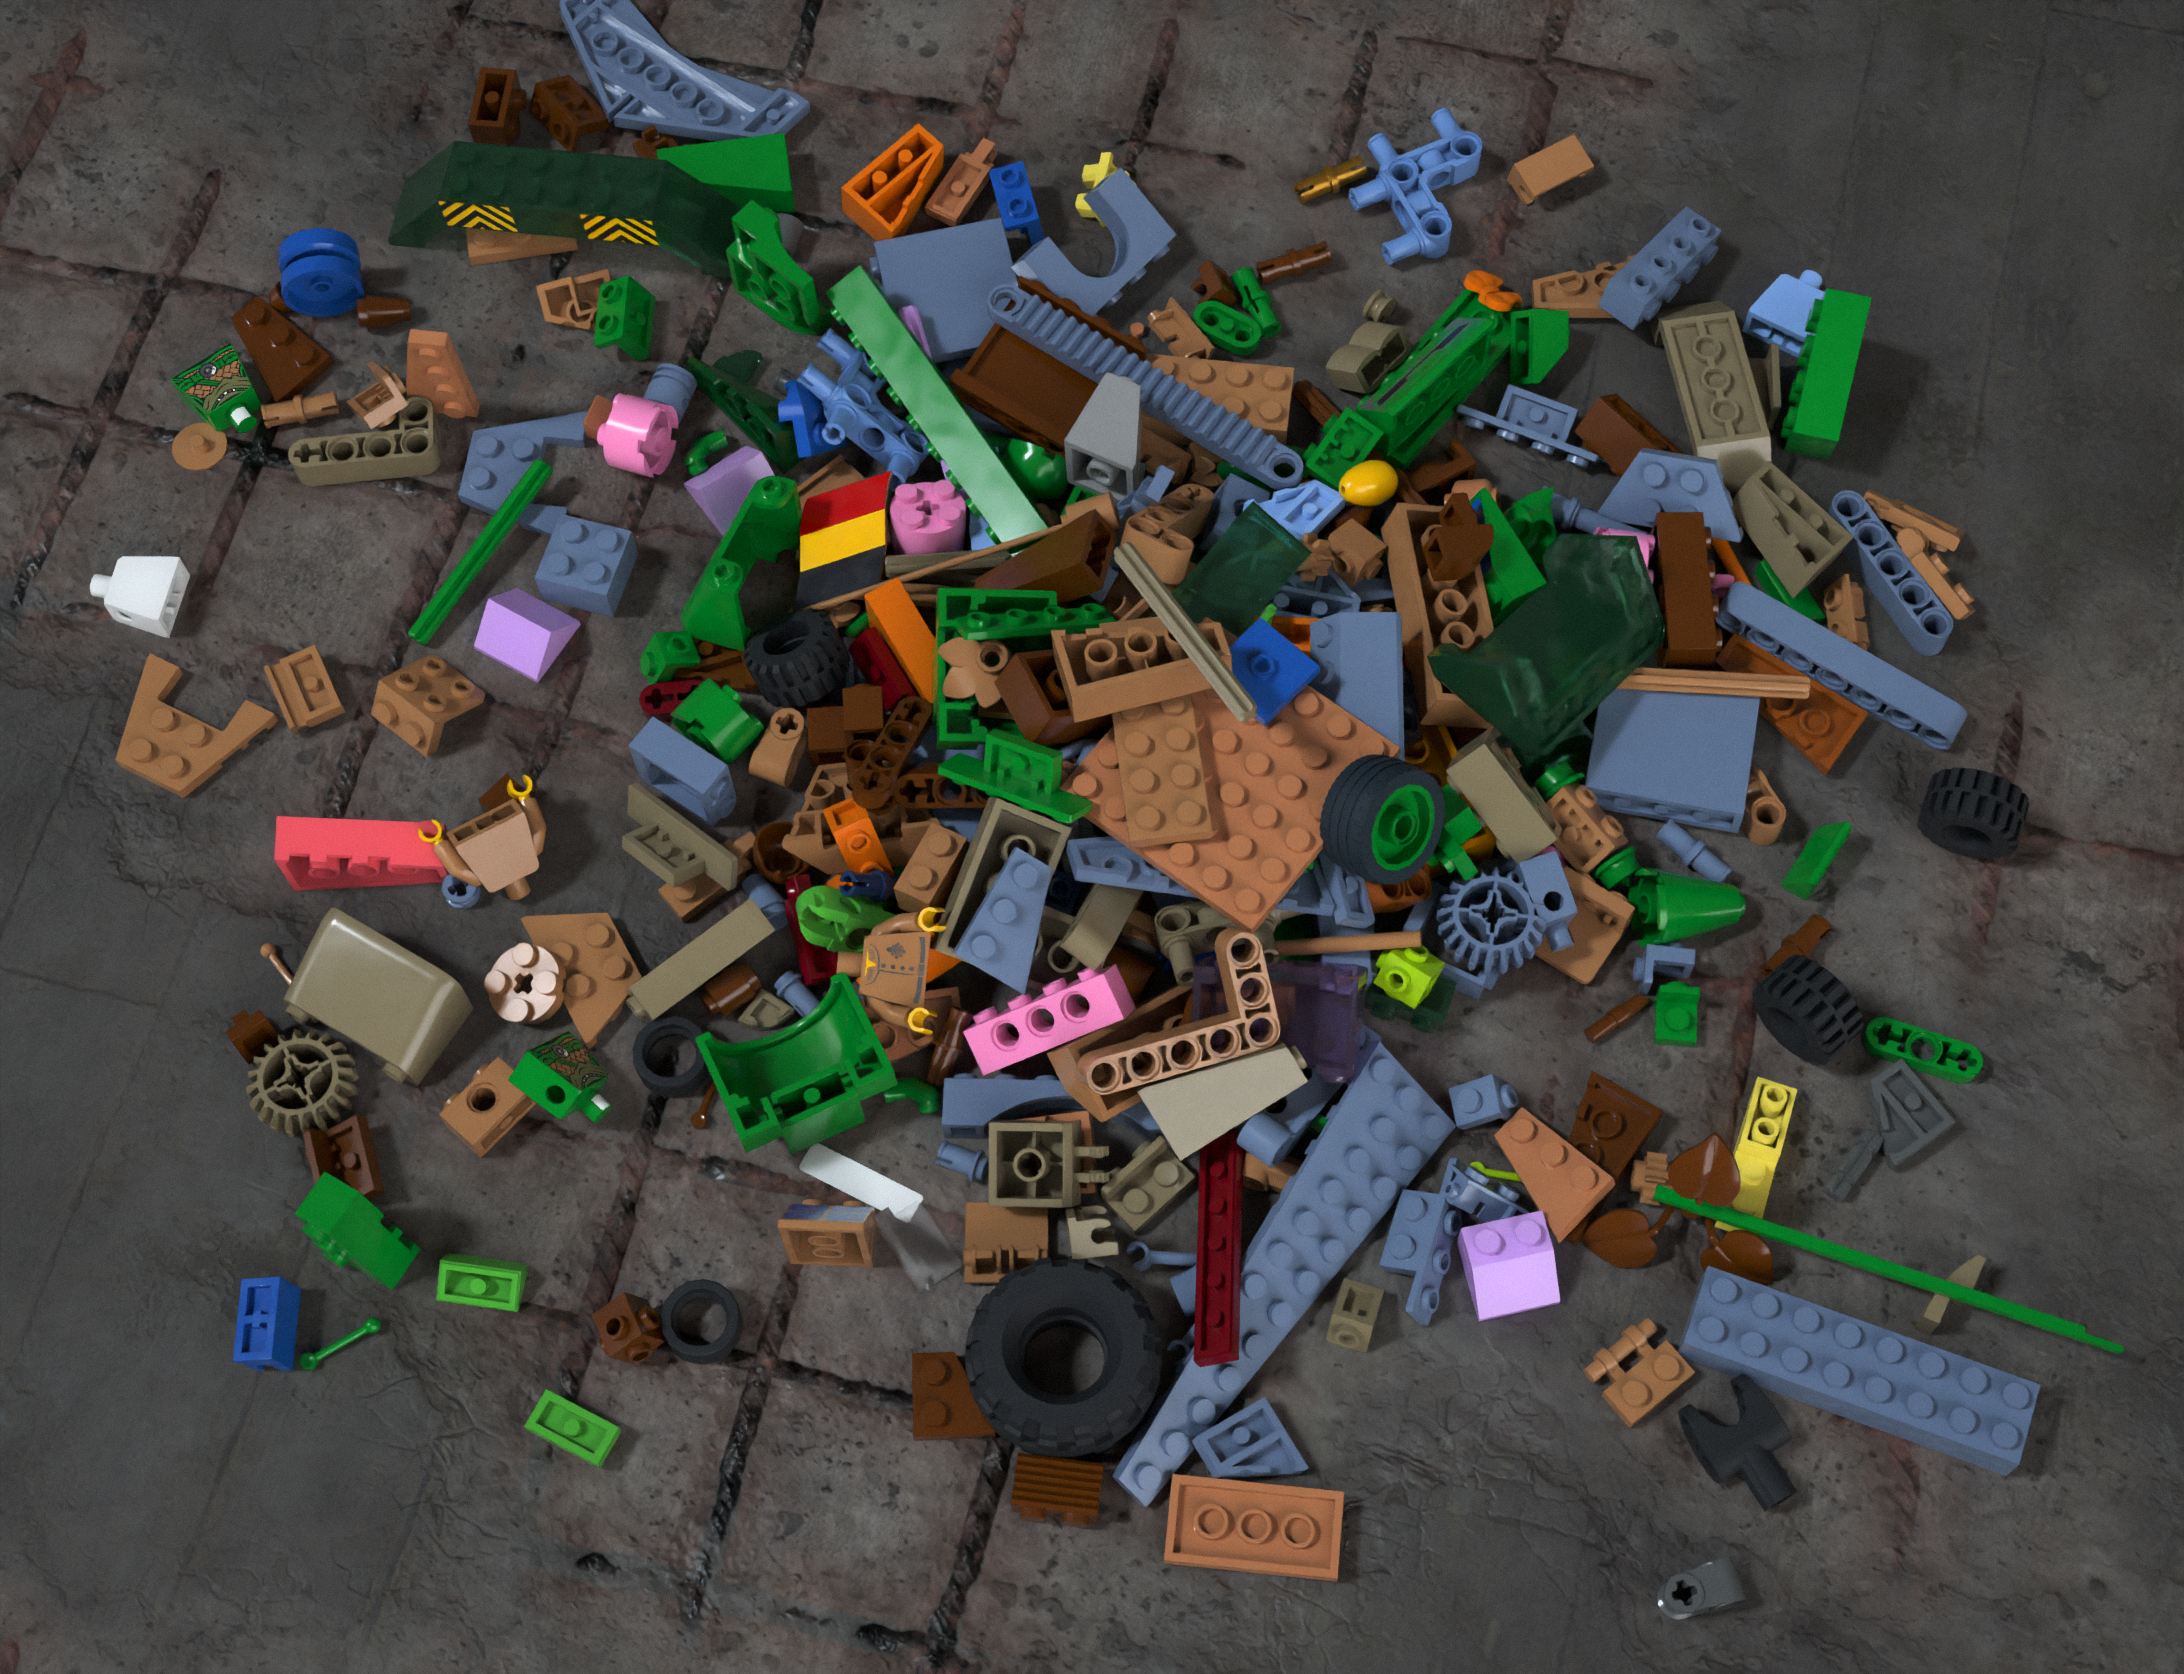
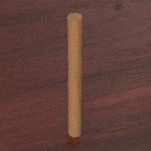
[1275,930,1422,957]

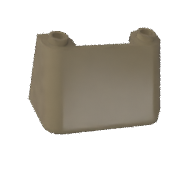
[283,907,474,1086]

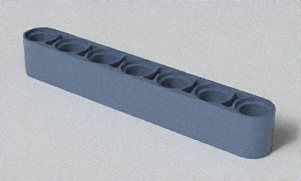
[1714,582,1968,750]

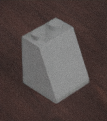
[1064,372,1142,503]

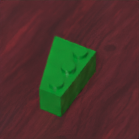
[294,1171,421,1291]

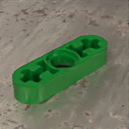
[1862,1017,1983,1084]

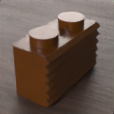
[1011,1453,1104,1528]

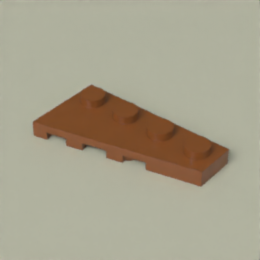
[1715,633,1868,777]

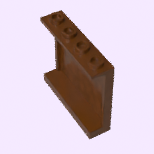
[949,276,1147,457]

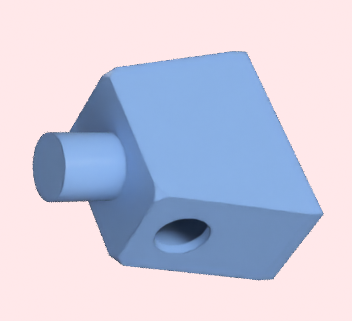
[1742,270,1824,358]

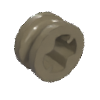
[1362,289,1396,323]

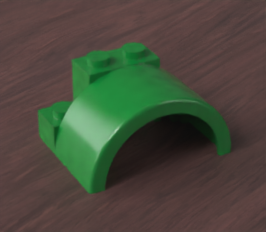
[932,588,1057,750]
[695,972,898,1155]

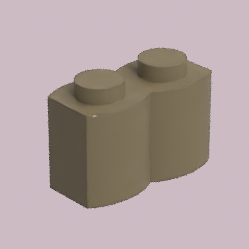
[1326,321,1412,394]

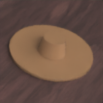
[172,422,228,471]

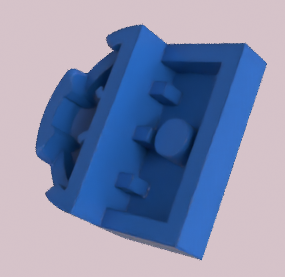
[778,379,848,458]

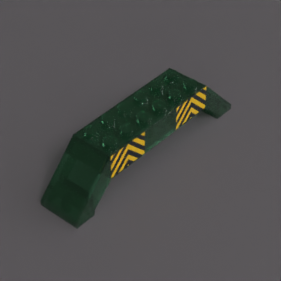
[388,141,742,278]

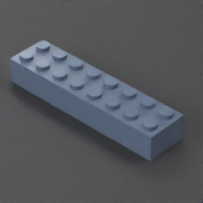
[1677,1266,2041,1476]

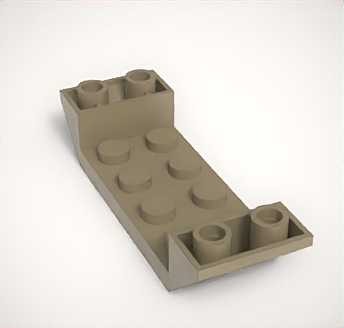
[1649,301,1772,498]

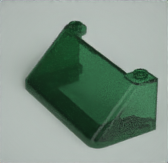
[1427,534,1665,756]

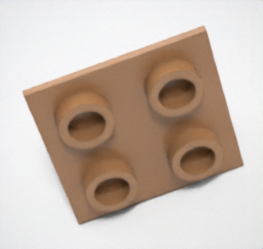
[963,1202,1048,1284]

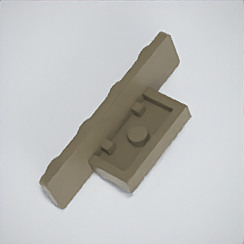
[622,782,738,891]

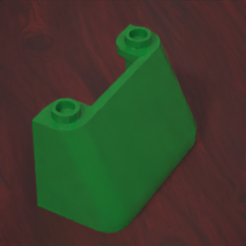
[680,476,802,652]

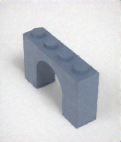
[1011,167,1177,317]

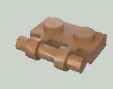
[1583,1318,1695,1428]

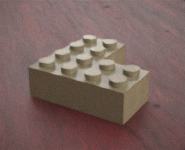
[930,797,1107,1009]

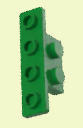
[954,603,1116,664]
[938,728,1092,823]

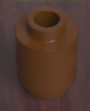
[699,961,762,1018]

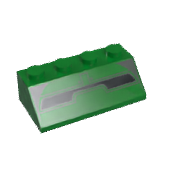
[1355,318,1494,456]

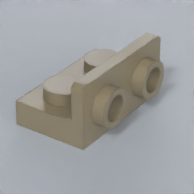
[1101,1135,1195,1235]

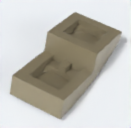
[1914,1254,1986,1335]

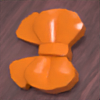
[1463,270,1523,312]

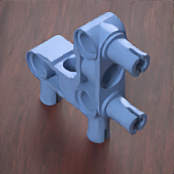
[1349,108,1482,265]
[796,328,930,492]

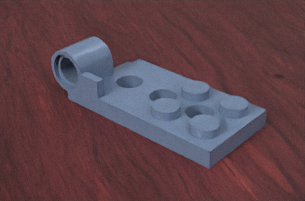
[1234,992,1382,1168]

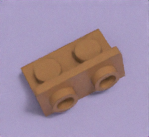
[1546,783,1629,874]

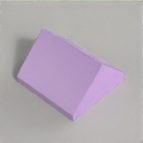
[684,446,775,536]
[474,588,581,683]

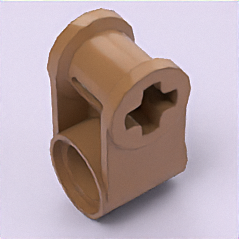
[749,708,808,788]
[1740,766,1786,846]

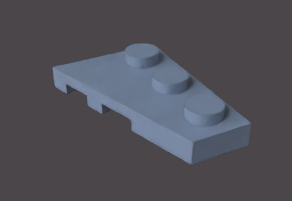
[953,847,1052,995]

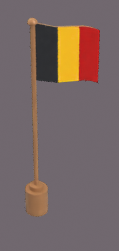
[788,471,1122,613]

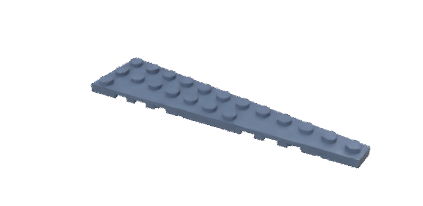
[1111,1041,1456,1507]

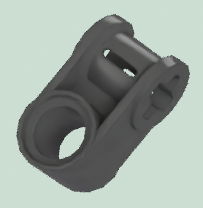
[1656,1557,1747,1621]

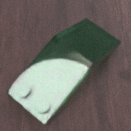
[1148,501,1312,638]

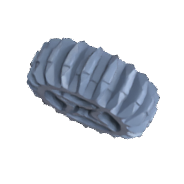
[1436,867,1547,975]

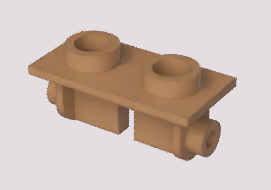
[1147,297,1215,360]
[1140,426,1192,485]
[1823,574,1870,651]

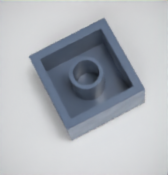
[534,514,638,617]

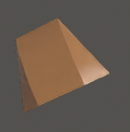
[782,760,941,875]

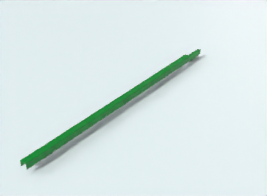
[1653,1184,2124,1355]

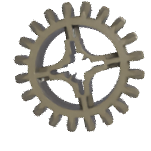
[246,1029,359,1138]

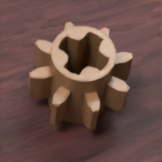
[1284,533,1335,582]
[1630,1151,1674,1205]

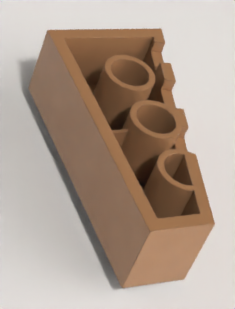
[1051,622,1232,723]

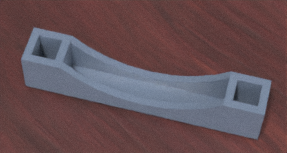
[942,1073,1169,1143]

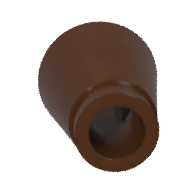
[356,294,411,331]

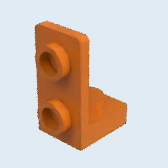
[823,797,895,876]

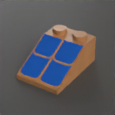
[777,1199,877,1267]

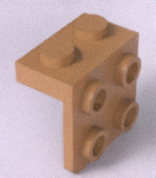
[371,655,485,757]
[1534,866,1635,984]

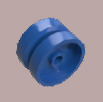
[278,228,364,317]

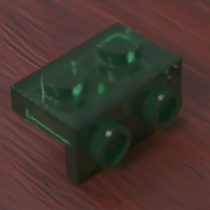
[1365,967,1457,1033]

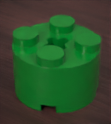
[670,678,764,766]

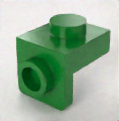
[640,631,700,685]

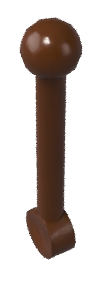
[690,1078,717,1130]

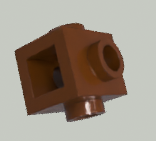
[592,1292,665,1364]

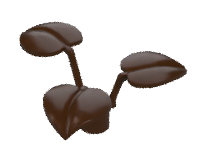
[1582,1132,1774,1286]

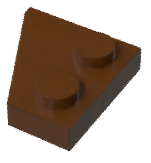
[674,637,759,692]
[912,1352,996,1441]

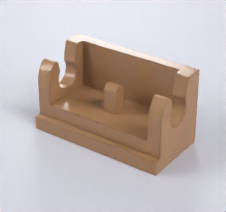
[1506,134,1594,205]

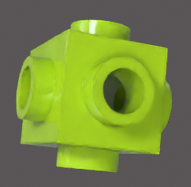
[1373,945,1446,1009]

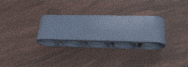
[1827,490,1953,656]

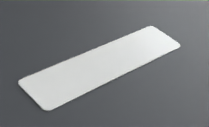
[799,1143,923,1223]

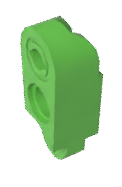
[795,885,896,953]

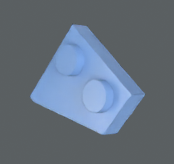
[1242,479,1346,541]

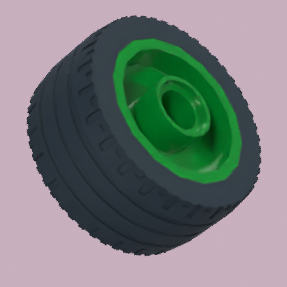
[1320,754,1445,885]

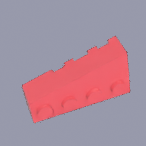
[274,816,449,891]

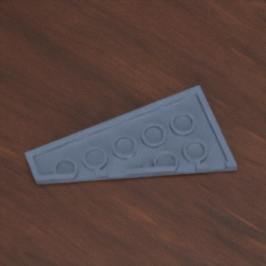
[1066,836,1335,917]

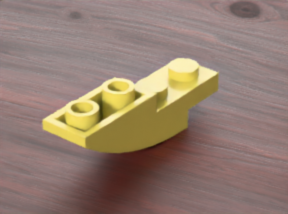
[1714,1077,1798,1235]

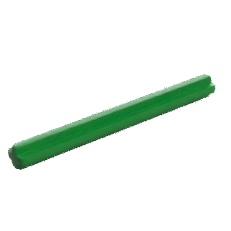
[408,459,553,645]

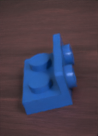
[989,161,1044,247]

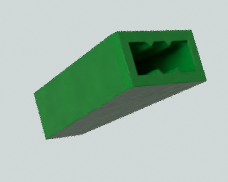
[652,133,795,213]

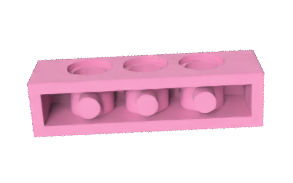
[963,964,1136,1076]

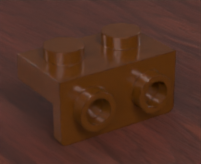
[303,1115,385,1200]

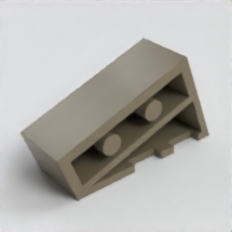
[1732,461,1854,599]
[1446,725,1562,865]

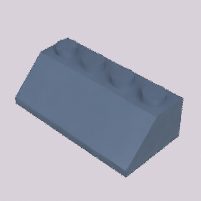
[1310,612,1405,762]

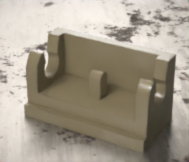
[1065,1204,1119,1259]

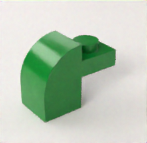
[1427,783,1482,881]

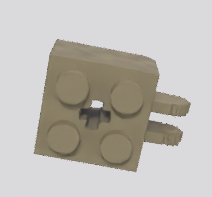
[989,1120,1109,1208]

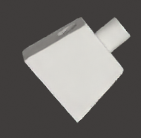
[90,556,190,638]

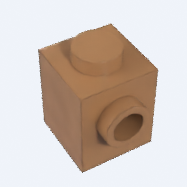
[1328,518,1387,588]

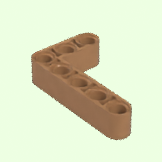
[1077,927,1280,1095]

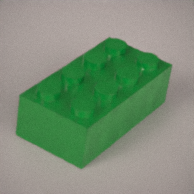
[1780,288,1872,460]

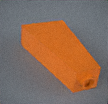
[864,577,935,723]

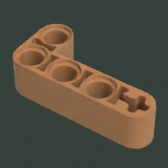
[1120,484,1214,584]

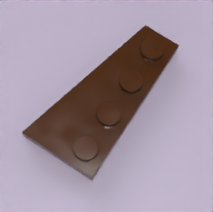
[1546,1071,1663,1246]

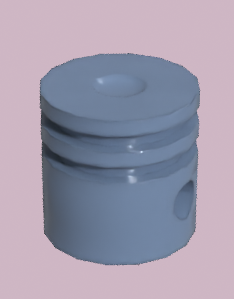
[643,363,698,424]

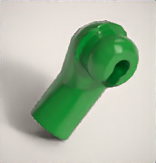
[883,1077,940,1114]

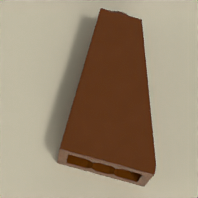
[973,509,1117,606]

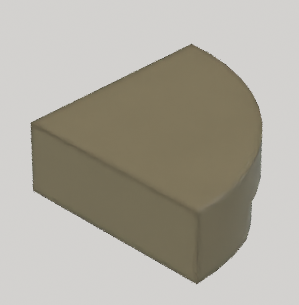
[738,988,796,1031]

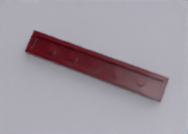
[1193,1130,1243,1367]

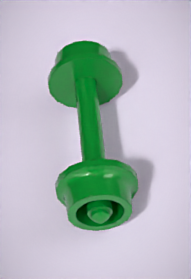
[1534,761,1642,891]

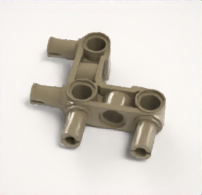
[1155,900,1306,986]

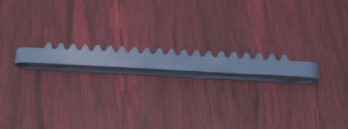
[987,284,1303,491]

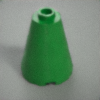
[1628,867,1746,948]

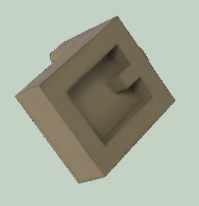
[1326,1278,1384,1352]

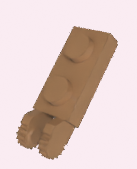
[1896,527,1976,620]

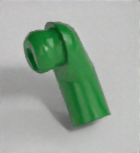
[683,429,728,476]

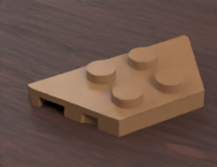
[521,912,642,1049]

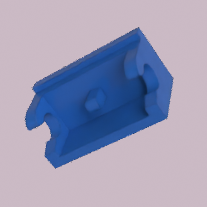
[233,1276,301,1371]

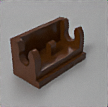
[1396,440,1476,504]

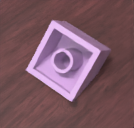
[1456,1210,1560,1322]

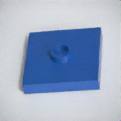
[1229,617,1320,727]

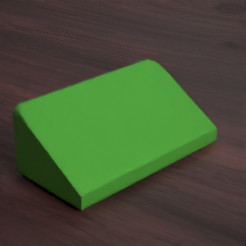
[436,1253,528,1312]

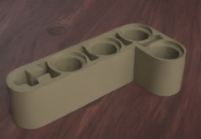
[288,396,441,486]
[1059,883,1143,971]

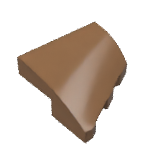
[536,269,613,331]

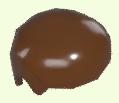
[753,821,811,885]

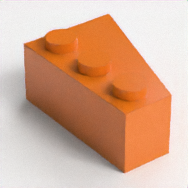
[841,123,944,241]

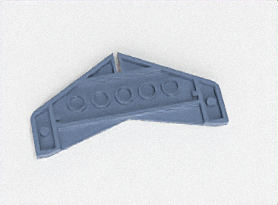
[559,0,810,141]

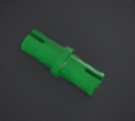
[1232,266,1282,338]

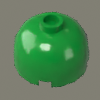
[1003,439,1071,504]

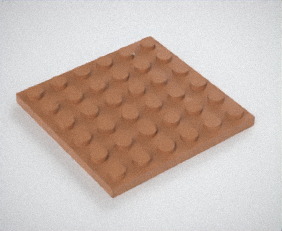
[1060,616,1400,934]

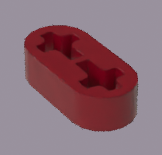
[639,680,703,722]

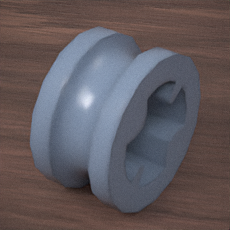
[441,874,481,910]

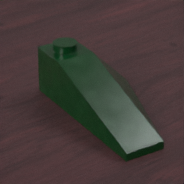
[687,357,807,474]

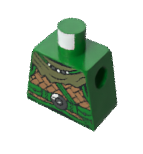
[170,343,261,433]
[508,1031,612,1124]

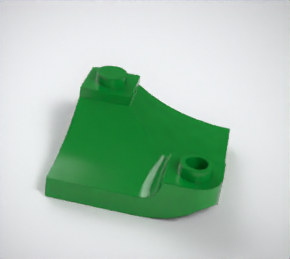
[726,200,832,335]

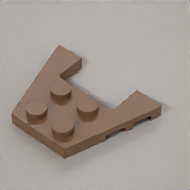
[115,653,278,798]

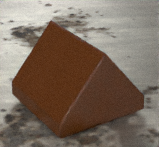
[1333,505,1375,529]

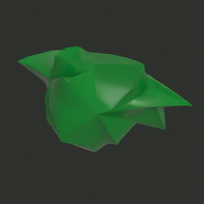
[1503,487,1559,563]

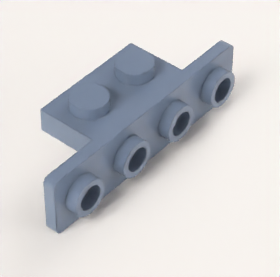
[1456,384,1600,469]
[1379,1157,1467,1326]

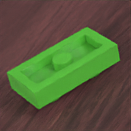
[524,1389,622,1469]

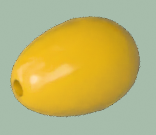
[1339,460,1398,506]

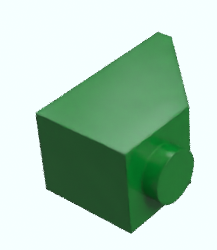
[1510,309,1570,387]

